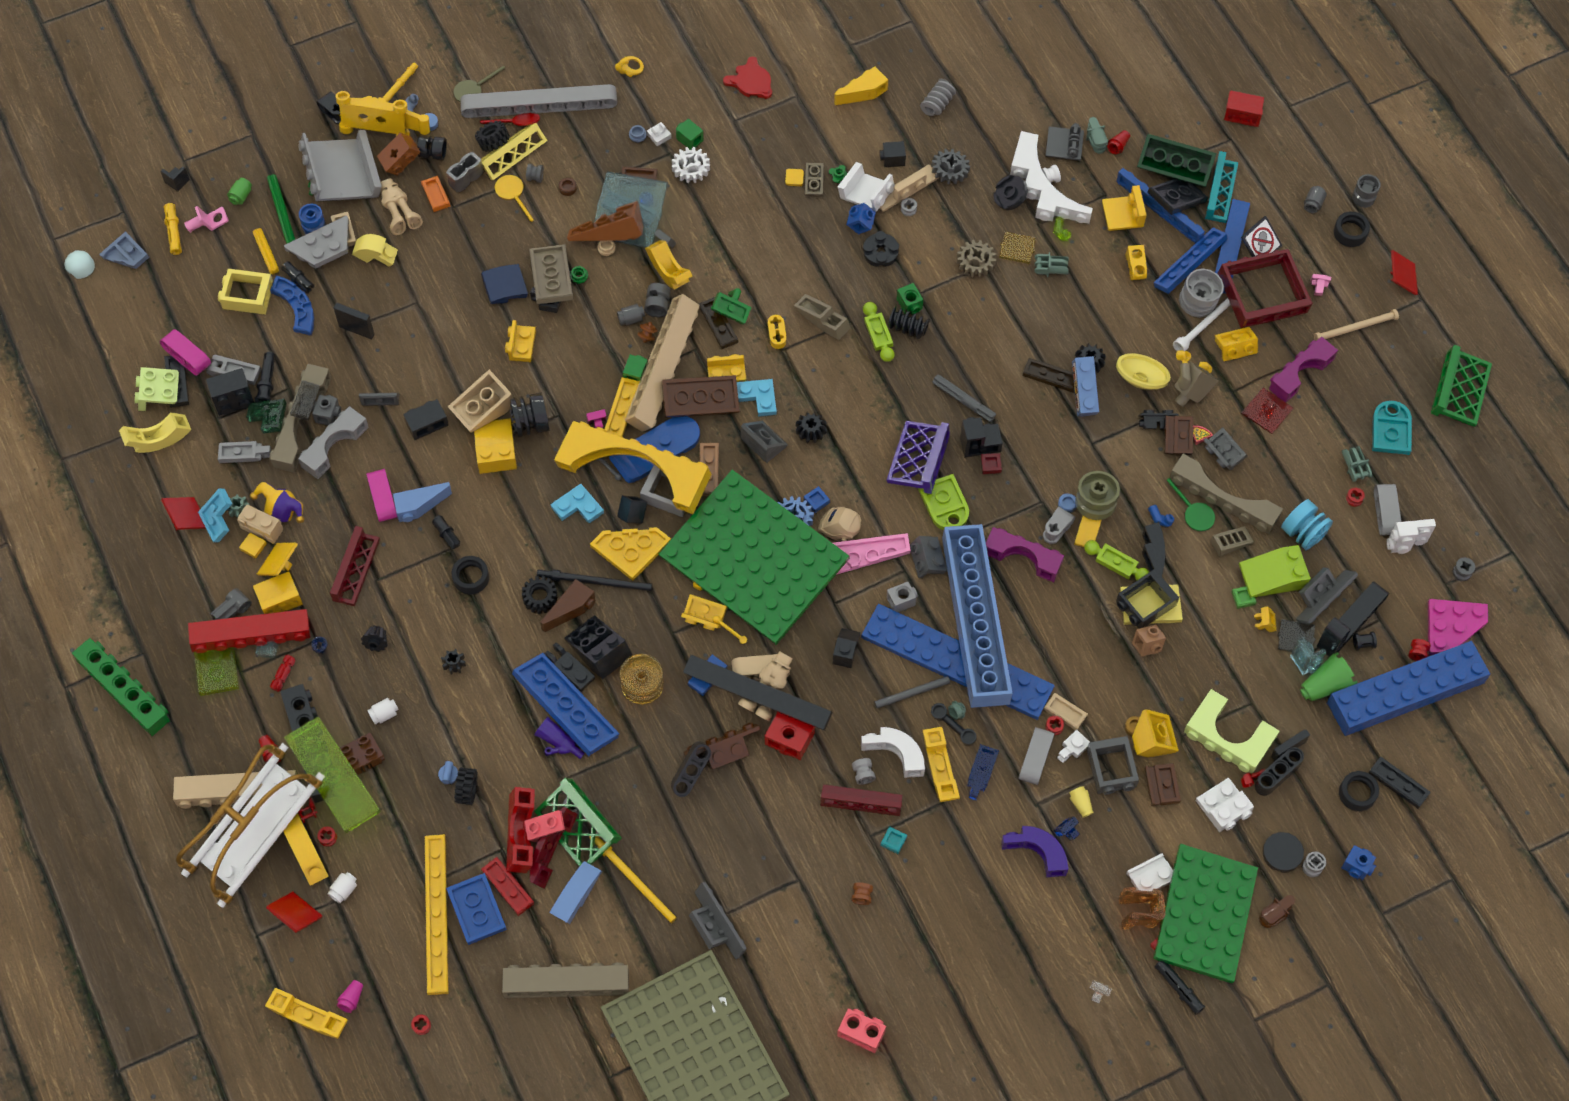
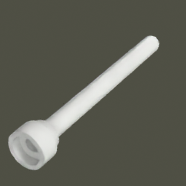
[1173,298,1231,351]

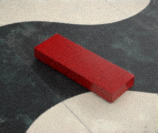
[481,857,534,916]

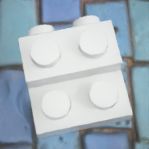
[1387,519,1436,554]
[1195,778,1254,833]

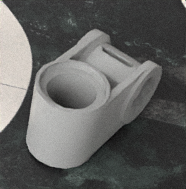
[1043,507,1075,544]

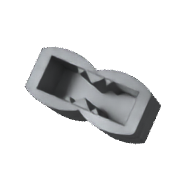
[446,152,483,192]

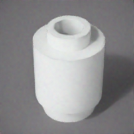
[367,698,399,724]
[327,872,357,904]

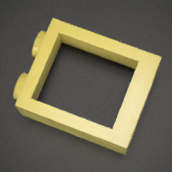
[218,269,273,315]

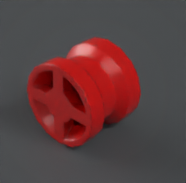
[1408,639,1431,661]

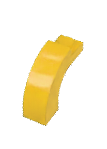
[645,240,692,290]
[283,814,329,886]

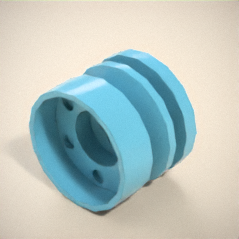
[1281,499,1333,550]

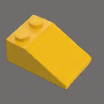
[474,418,517,474]

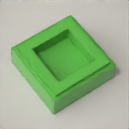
[1231,586,1257,609]

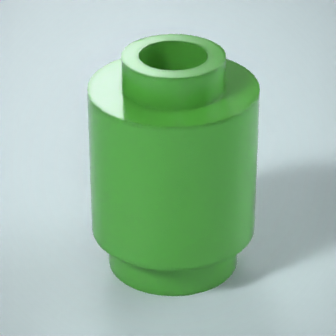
[227,178,252,205]

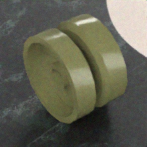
[1075,471,1120,520]

